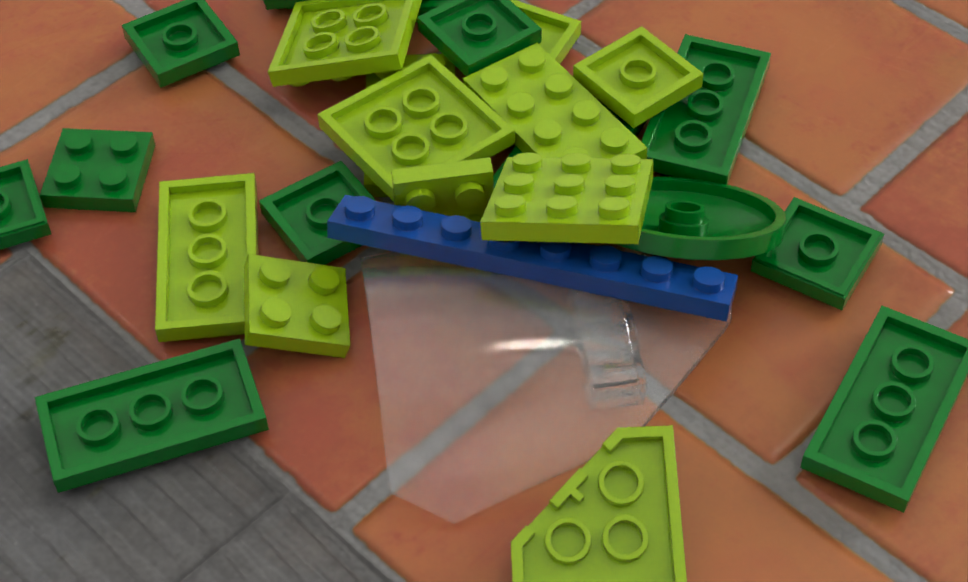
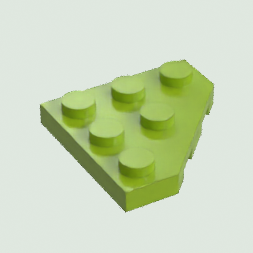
[511,425,687,582]

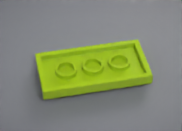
[463,43,648,159]
[155,173,259,342]

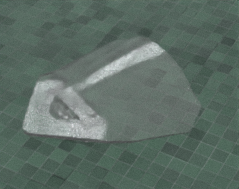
[360,243,732,524]

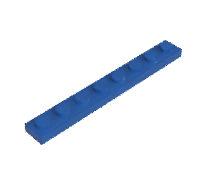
[327,195,738,322]

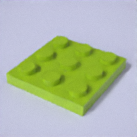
[268,0,422,87]
[317,54,515,202]
[480,152,653,244]

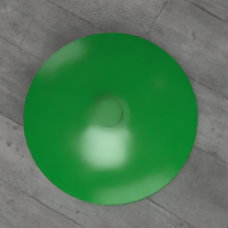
[617,177,786,260]

